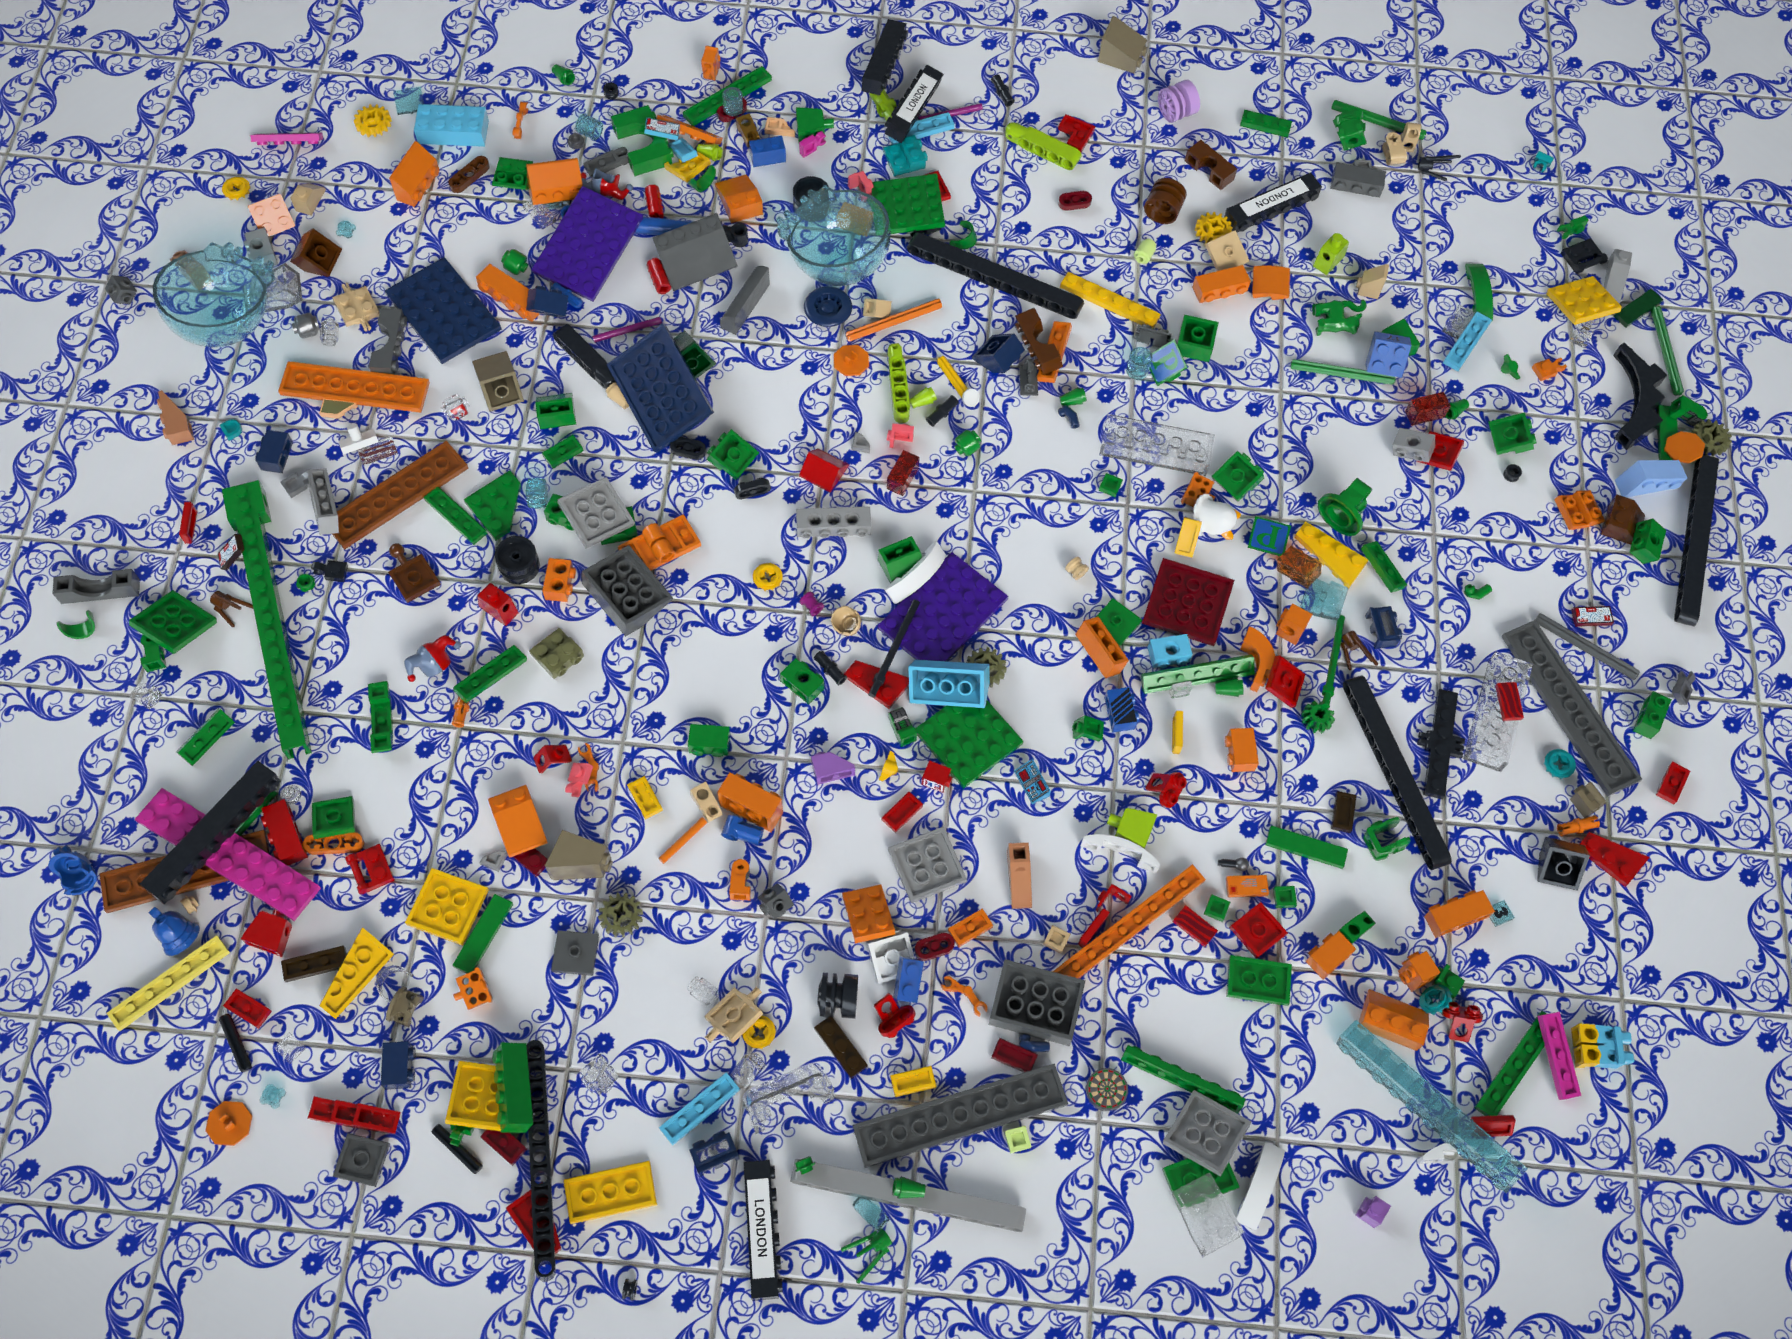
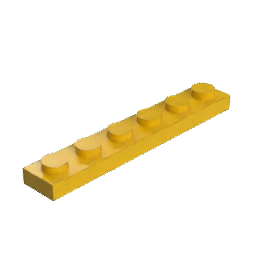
[1060,272,1161,329]

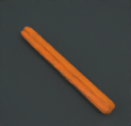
[845,299,942,342]

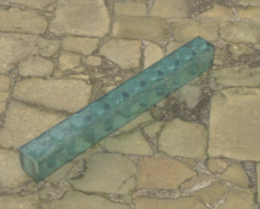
[1336,1020,1528,1194]

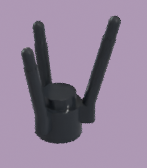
[1418,155,1461,181]

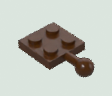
[388,543,441,603]

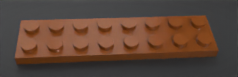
[332,440,469,550]
[99,830,270,913]

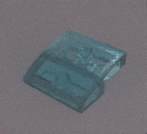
[1300,576,1348,620]

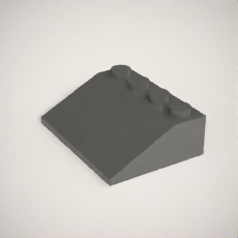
[652,213,738,291]
[582,545,673,637]
[988,959,1086,1046]

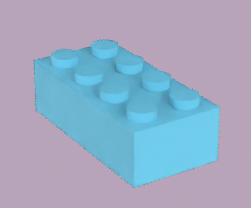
[414,104,489,147]

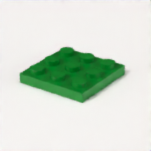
[129,590,217,654]

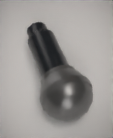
[1218,857,1249,871]

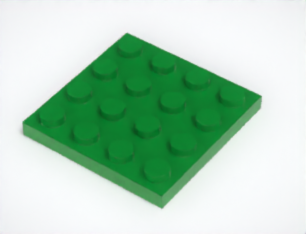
[872,173,945,236]
[915,700,1024,789]

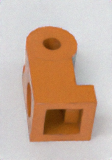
[729,859,751,901]

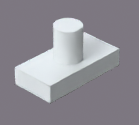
[338,424,378,455]

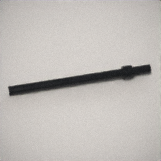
[868,599,920,698]

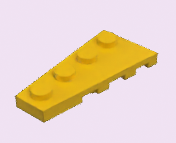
[1294,521,1368,589]
[319,927,394,1019]

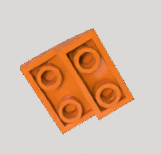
[1252,265,1290,300]
[1554,490,1605,530]

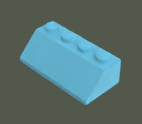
[909,660,990,708]

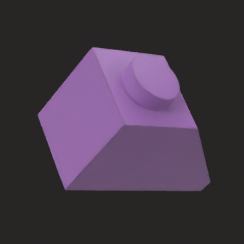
[811,752,855,785]

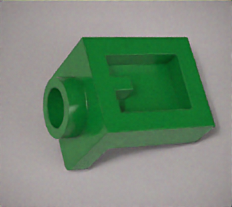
[1072,715,1104,742]
[1432,964,1465,999]

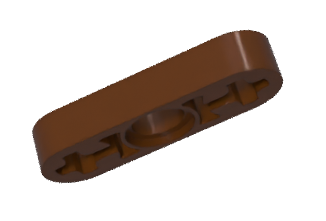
[448,156,490,193]

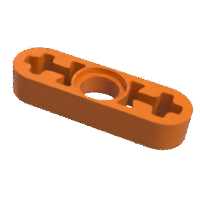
[303,832,364,855]

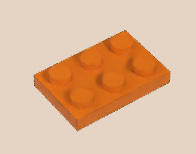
[842,884,895,943]

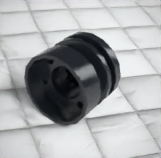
[817,972,858,1019]

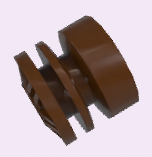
[1144,178,1187,224]

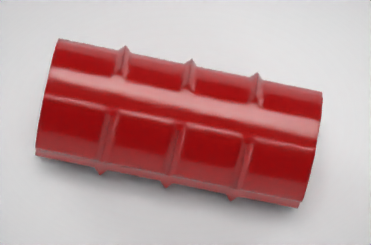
[645,185,664,218]
[647,258,671,295]

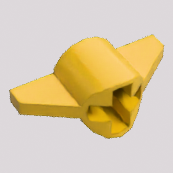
[879,751,898,782]

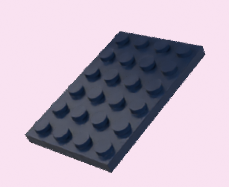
[385,257,502,364]
[606,323,714,453]

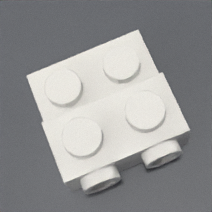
[866,929,914,984]

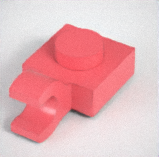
[565,763,593,797]

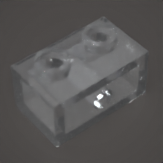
[580,1053,618,1096]

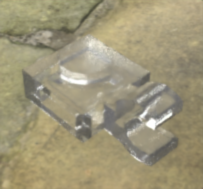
[1569,320,1594,348]

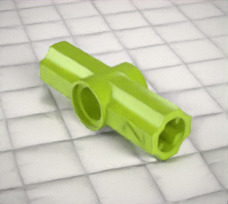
[869,89,897,121]

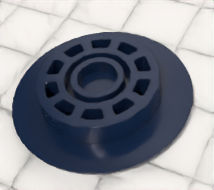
[804,286,852,327]

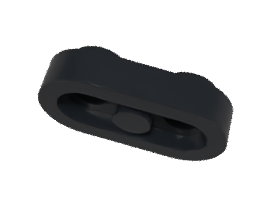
[670,437,706,460]
[734,478,771,500]

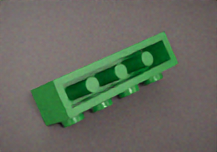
[492,1042,533,1133]

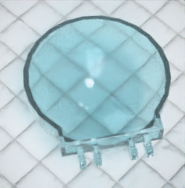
[776,185,891,286]
[153,242,275,348]

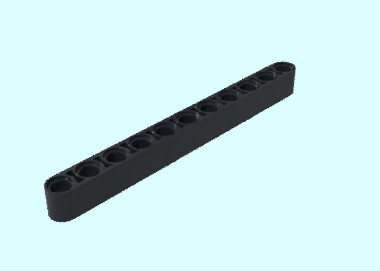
[907,232,1084,319]
[1674,454,1719,627]
[1343,675,1452,870]
[526,1040,556,1282]

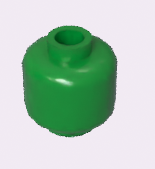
[501,249,529,275]
[954,430,982,457]

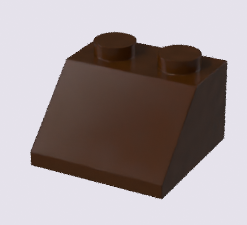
[290,228,342,277]
[1601,494,1645,545]

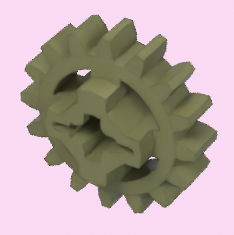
[1691,419,1732,457]
[966,647,1007,688]
[598,893,643,938]

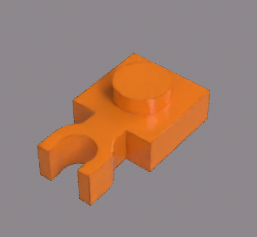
[1532,358,1567,381]

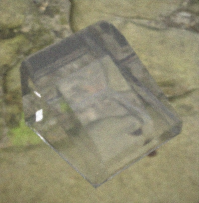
[274,1032,306,1064]

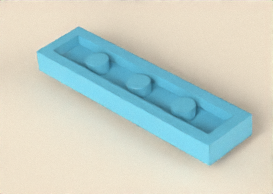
[888,112,955,145]
[1443,312,1492,371]
[659,1072,740,1146]

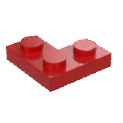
[1058,114,1095,153]

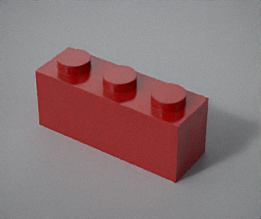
[261,799,308,866]

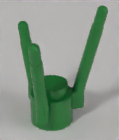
[841,1229,892,1284]

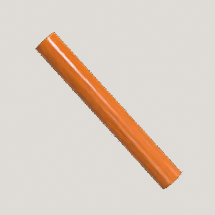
[658,817,707,864]

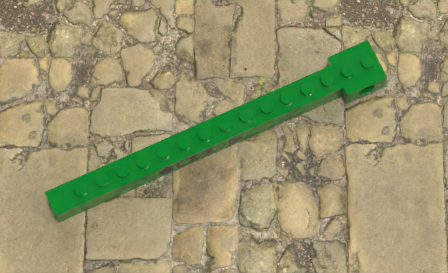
[222,480,312,760]

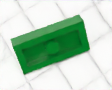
[542,435,583,469]

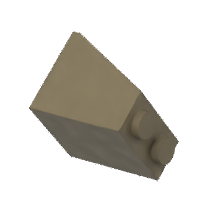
[1098,16,1148,74]
[472,351,524,412]
[545,830,613,880]

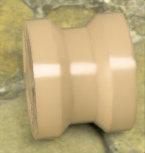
[1065,557,1089,580]

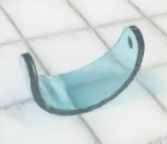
[853,1197,890,1231]

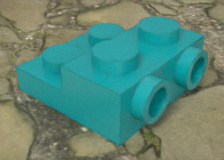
[883,135,928,177]

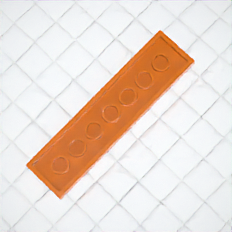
[278,361,430,413]

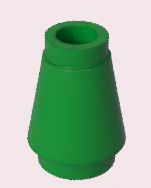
[552,64,575,85]
[1059,387,1087,406]
[1443,399,1469,419]
[1215,678,1244,697]
[892,1176,926,1199]

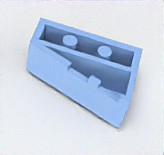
[1615,460,1688,498]

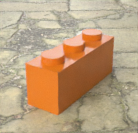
[1192,265,1251,303]
[1075,617,1129,679]
[1424,890,1495,938]

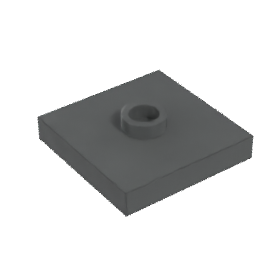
[551,930,599,976]
[333,1133,390,1187]

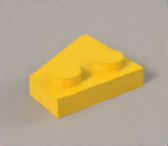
[664,152,711,183]

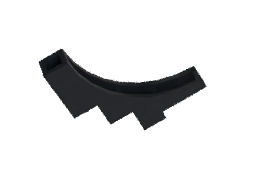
[1613,342,1667,450]

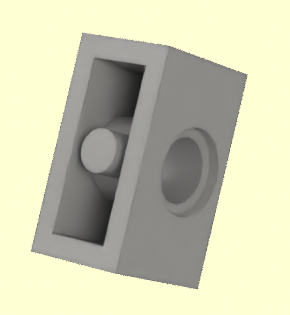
[243,227,278,270]
[1393,428,1435,463]

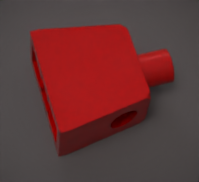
[477,583,518,626]
[241,909,292,957]

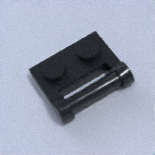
[1560,238,1608,274]

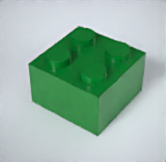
[1177,314,1219,362]

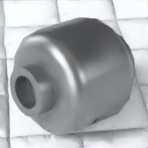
[292,313,320,338]

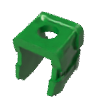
[1333,109,1367,151]
[1363,817,1411,861]

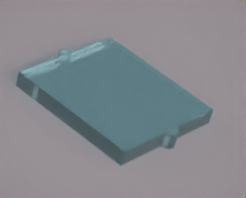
[394,87,424,115]

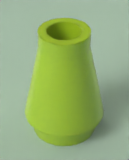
[697,144,723,161]
[909,387,937,409]

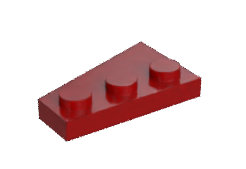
[844,660,909,709]
[1579,832,1650,887]
[506,1181,561,1254]

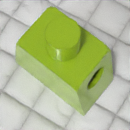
[1313,233,1349,275]
[1107,808,1157,849]

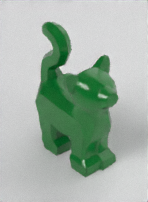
[1311,299,1367,336]

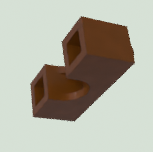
[1185,140,1237,190]

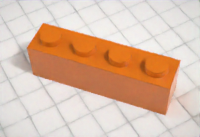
[476,264,539,322]

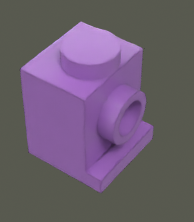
[1355,1196,1391,1228]

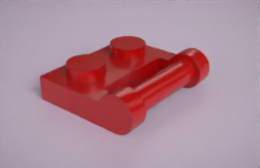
[345,844,395,895]

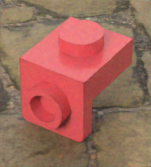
[848,171,873,198]
[887,423,914,448]

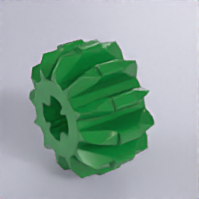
[1301,700,1335,734]

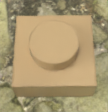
[1043,925,1071,954]

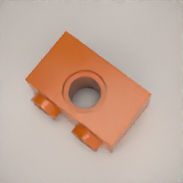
[1276,603,1313,645]

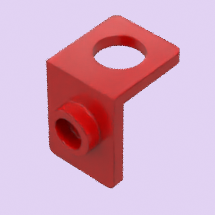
[533,745,572,773]
[1095,884,1132,912]

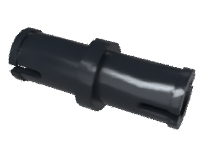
[991,75,1015,107]
[926,395,959,427]
[814,651,847,686]

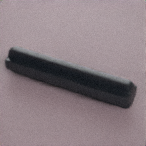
[219,1014,252,1073]
[431,1124,483,1174]

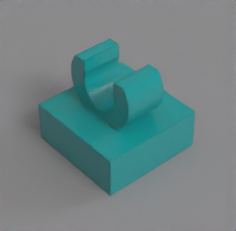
[1533,151,1554,173]

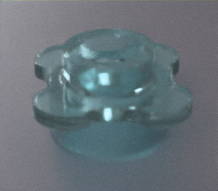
[336,221,356,238]
[260,1084,286,1109]

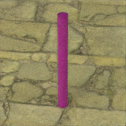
[918,103,983,120]
[592,317,662,343]

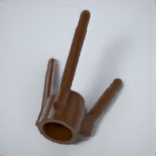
[210,591,253,627]
[1341,631,1378,670]

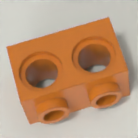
[542,558,576,602]

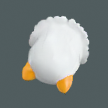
[1193,494,1241,540]

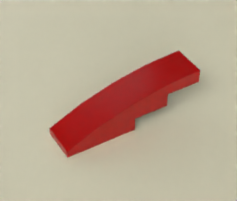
[307,1096,401,1134]

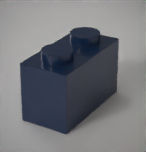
[526,286,568,318]
[255,430,293,473]
[381,1041,416,1090]

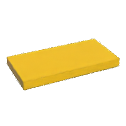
[563,1160,657,1224]

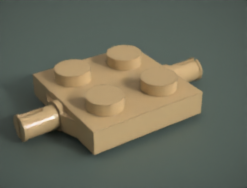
[332,283,379,331]
[704,987,763,1043]

